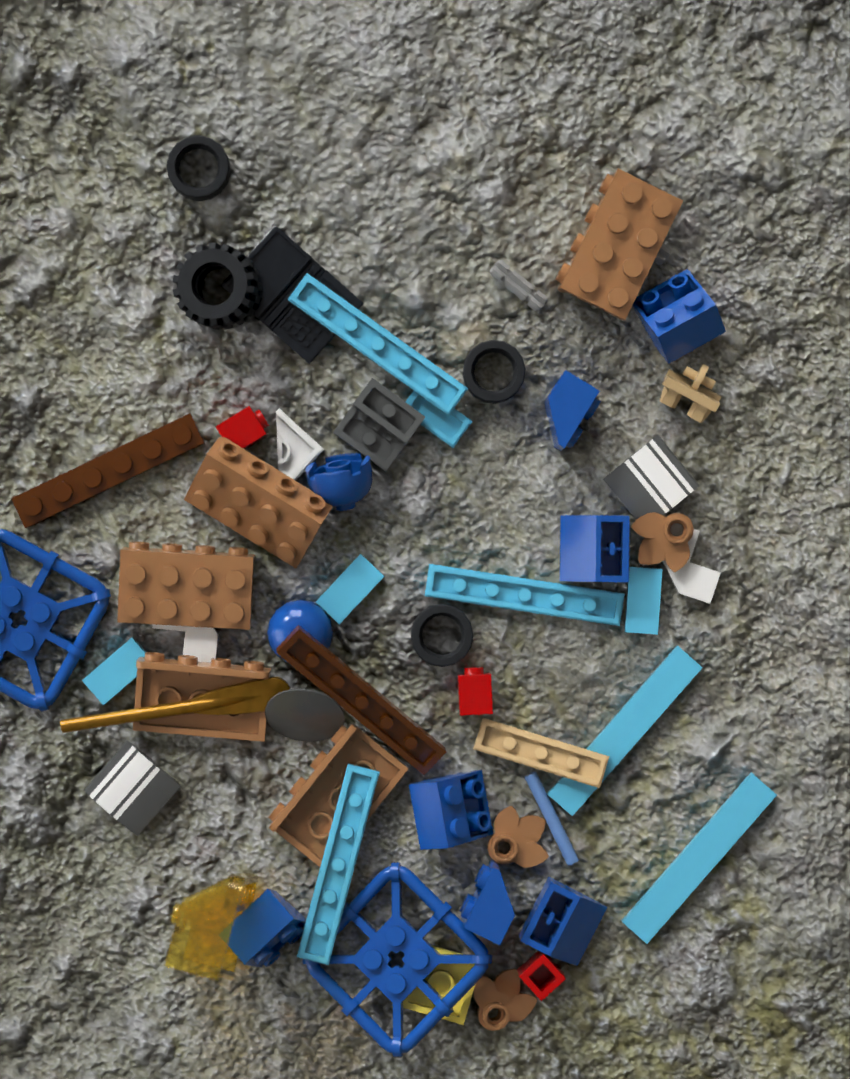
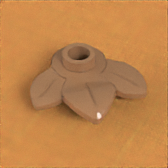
[631,512,694,572]
[487,806,549,868]
[473,968,537,1031]

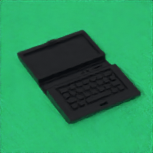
[221,225,364,364]

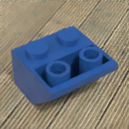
[633,269,726,364]
[544,370,601,451]
[559,515,630,583]
[409,770,493,850]
[460,859,515,946]
[519,876,608,966]
[219,889,306,967]

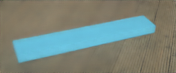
[288,273,468,416]
[424,564,625,626]
[547,646,703,816]
[297,763,380,966]
[621,773,777,944]

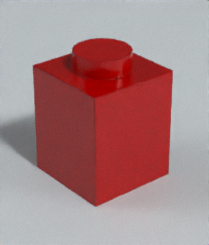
[215,406,270,450]
[457,667,493,716]
[517,951,566,1001]

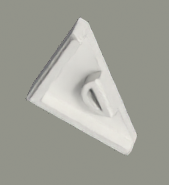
[276,408,324,481]

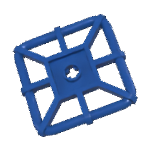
[0,529,112,712]
[303,862,492,1057]

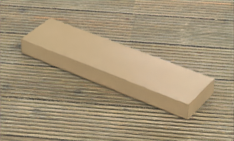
[473,718,610,788]

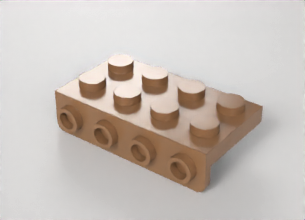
[555,168,683,321]
[184,437,332,568]
[117,541,255,630]
[133,652,271,742]
[268,722,409,867]

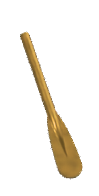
[60,677,290,733]

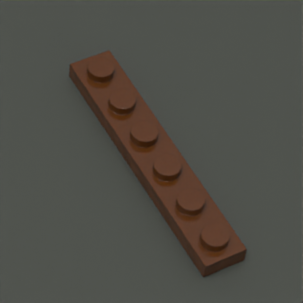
[11,413,205,528]
[276,625,446,775]

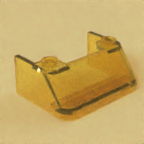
[164,872,259,981]

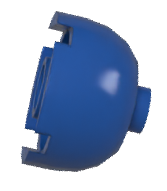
[305,453,372,511]
[267,600,333,664]

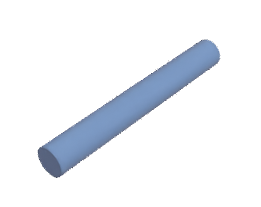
[524,771,579,866]

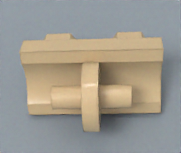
[660,364,721,423]

